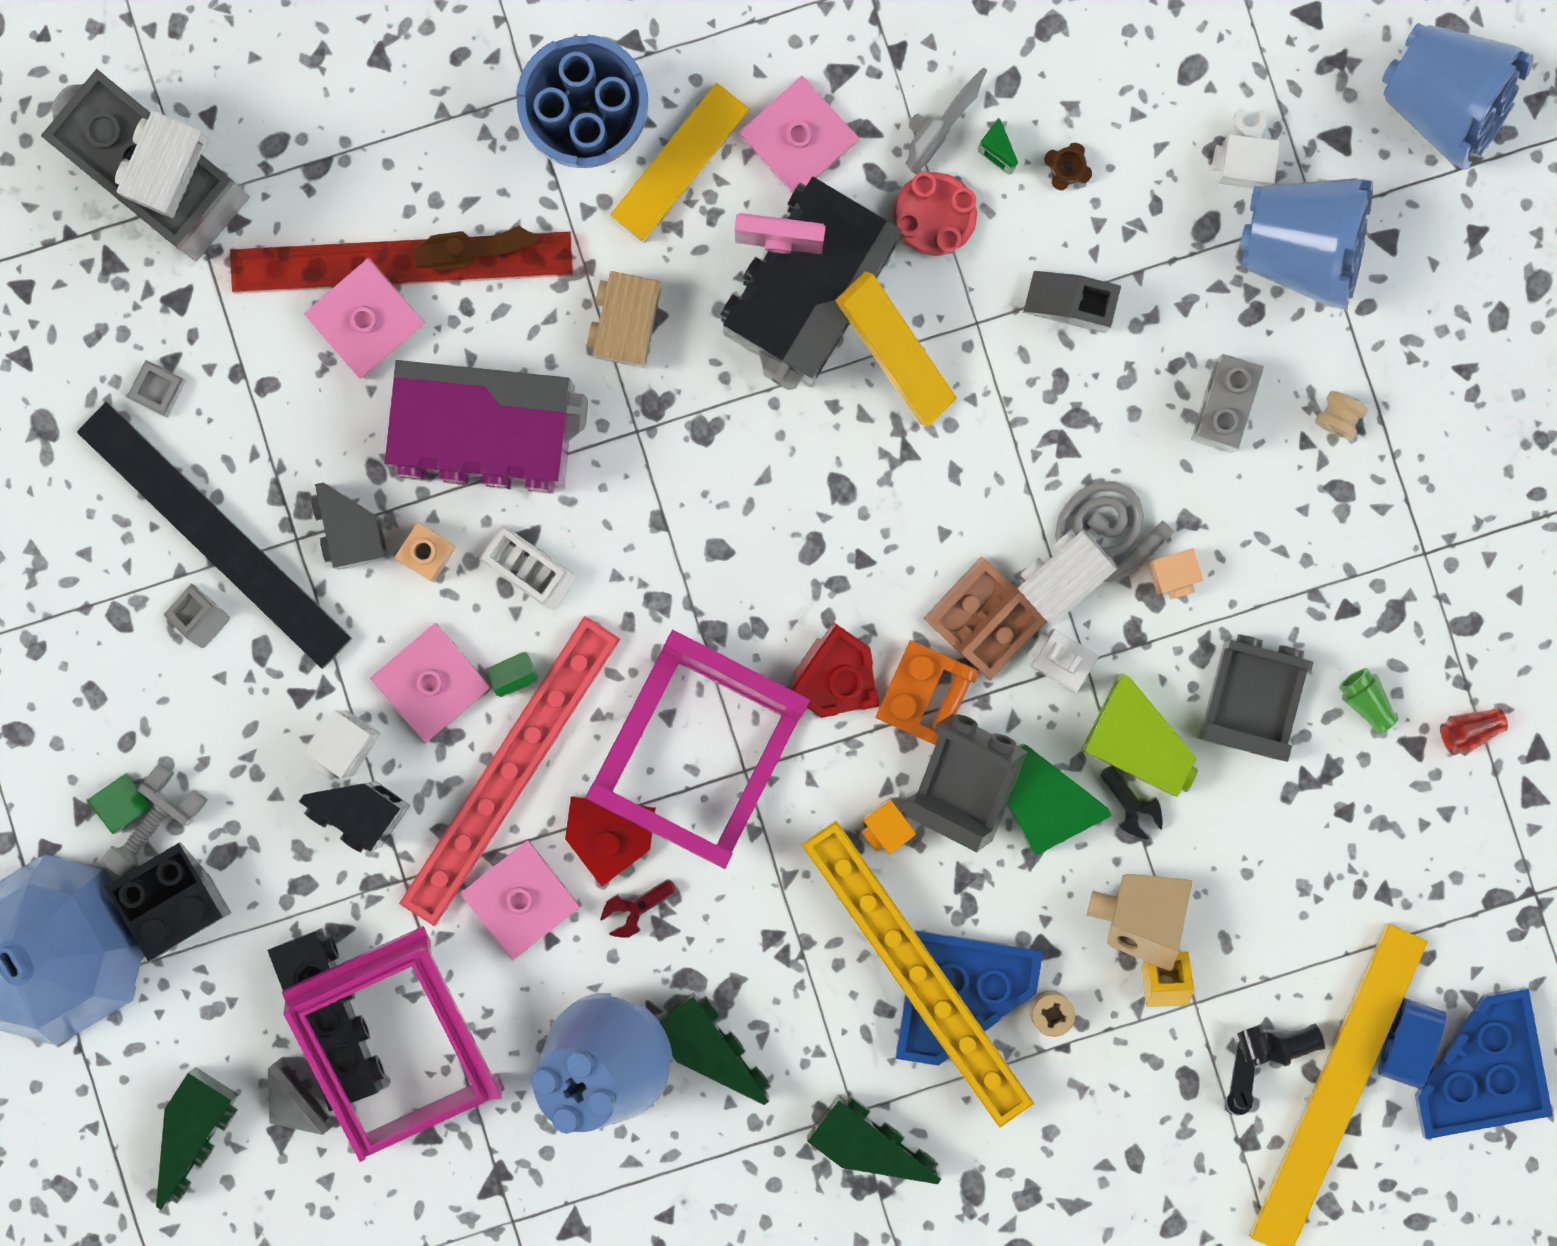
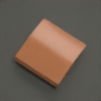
[923,557,1047,681]

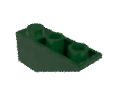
[657,992,771,1105]
[156,1067,239,1210]
[807,1095,942,1185]

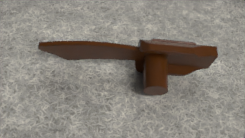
[414,226,541,272]

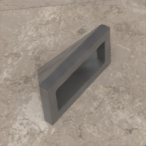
[268,1058,336,1135]

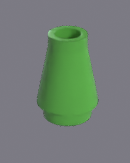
[1339,668,1398,733]

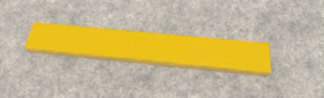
[801,820,1035,1129]
[1249,923,1428,1246]

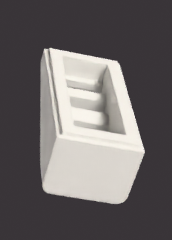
[479,525,577,610]

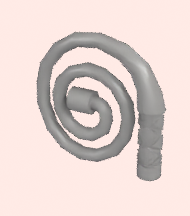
[1055,481,1175,582]

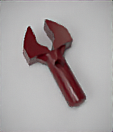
[600,879,677,938]

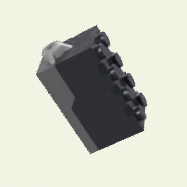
[720,176,902,390]

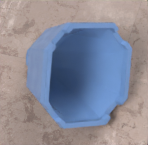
[0,854,145,1046]

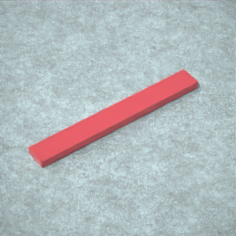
[399,616,621,927]

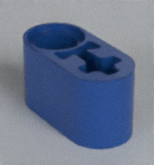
[1378,998,1447,1089]

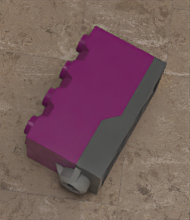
[384,360,588,494]

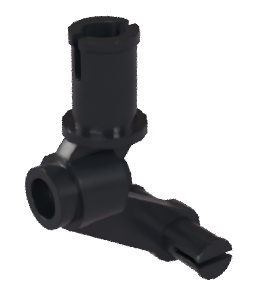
[1225,1023,1325,1116]

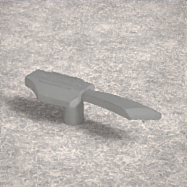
[905,67,988,175]

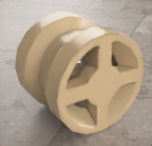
[1315,390,1369,440]
[1030,991,1075,1037]

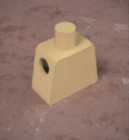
[1086,874,1193,971]

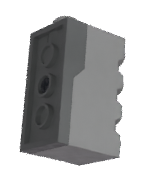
[41,68,250,262]

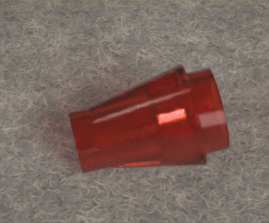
[1440,707,1508,756]

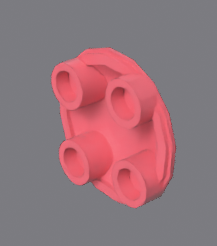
[893,172,978,256]

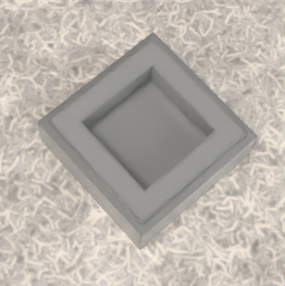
[127,360,186,418]

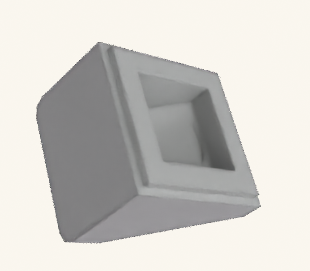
[164,583,230,648]

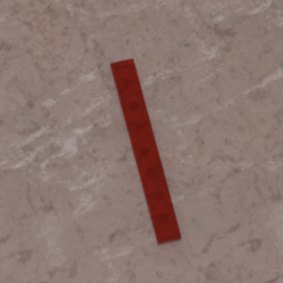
[230,231,574,294]

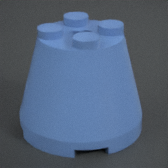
[1382,23,1534,170]
[516,34,648,168]
[1241,178,1373,310]
[531,993,673,1134]

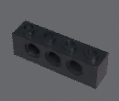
[267,928,386,1112]

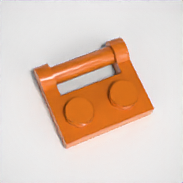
[875,640,980,745]

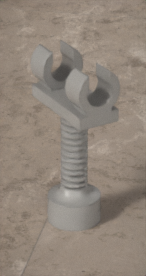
[101,764,208,877]

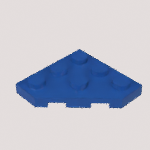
[895,930,1043,1066]
[1415,987,1553,1139]

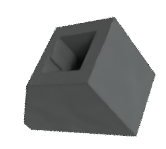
[1023,271,1121,334]
[311,482,389,570]

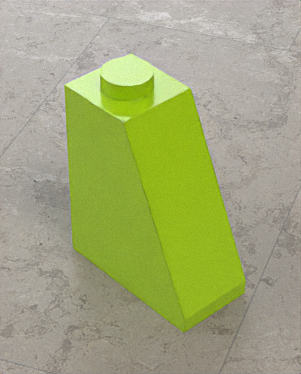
[1081,674,1198,797]

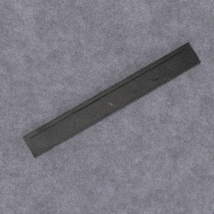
[77,402,353,669]

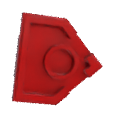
[788,622,880,718]
[565,796,656,887]

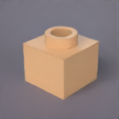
[394,522,457,582]
[1147,548,1204,600]

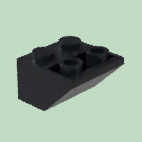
[299,781,411,853]
[104,842,232,961]

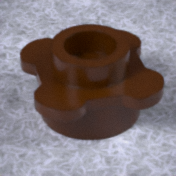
[1044,142,1092,191]

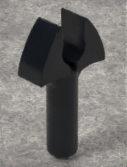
[1100,766,1163,840]

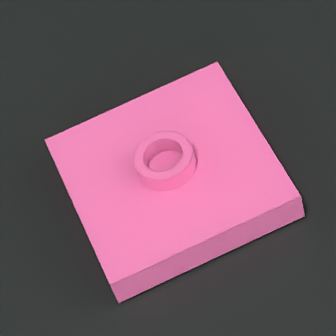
[739,76,859,193]
[734,213,826,255]
[304,258,425,379]
[370,623,491,743]
[460,840,581,961]

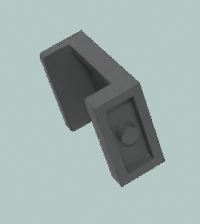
[1199,634,1314,762]
[902,714,1027,853]

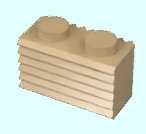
[587,271,662,369]

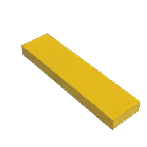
[610,82,750,243]
[835,271,957,427]

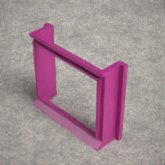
[585,629,810,870]
[281,926,505,1162]

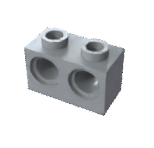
[1191,354,1264,453]

